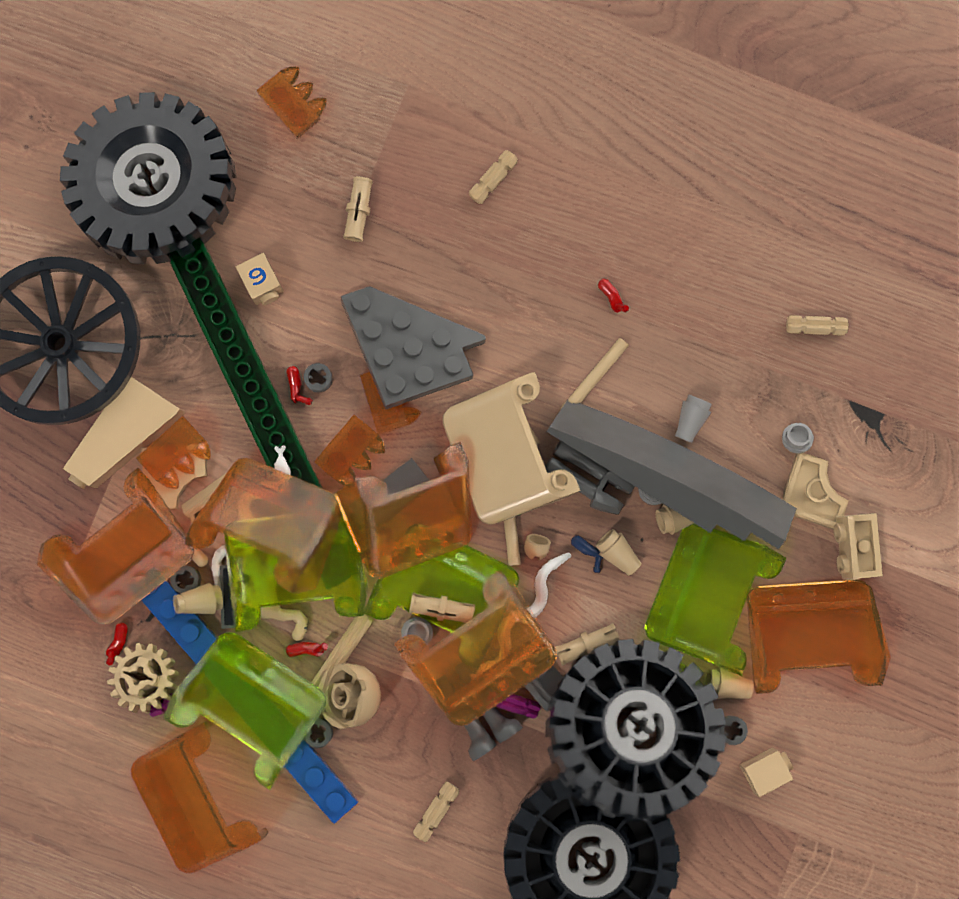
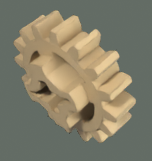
[107,643,179,714]

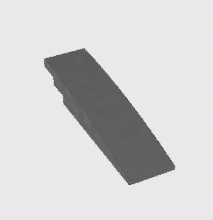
[547,399,797,549]

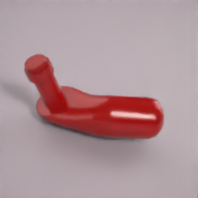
[598,279,629,313]
[286,366,313,406]
[106,623,128,666]
[286,642,328,657]

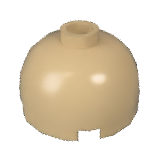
[318,663,381,729]

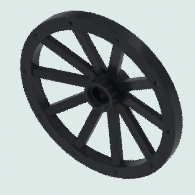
[0,256,141,425]

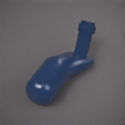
[571,535,603,573]

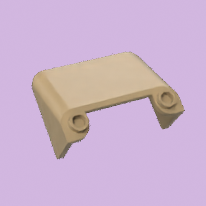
[442,372,580,525]

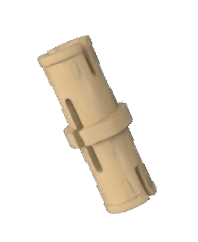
[343,177,373,242]
[409,593,475,624]
[555,623,620,666]

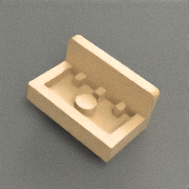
[834,513,883,580]

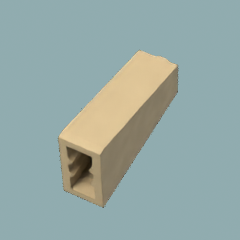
[63,377,185,489]

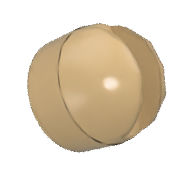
[524,534,551,560]

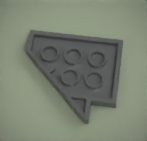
[341,286,486,410]

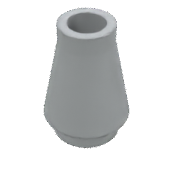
[675,395,712,443]

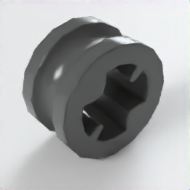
[303,363,333,393]
[170,565,202,593]
[719,715,748,745]
[303,718,333,748]

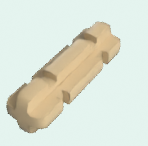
[469,150,517,204]
[786,315,848,335]
[413,782,459,842]

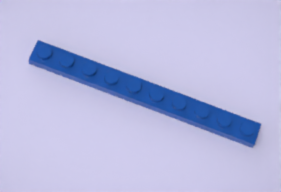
[128,563,359,824]

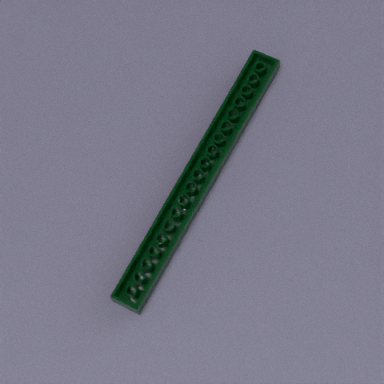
[170,238,363,590]

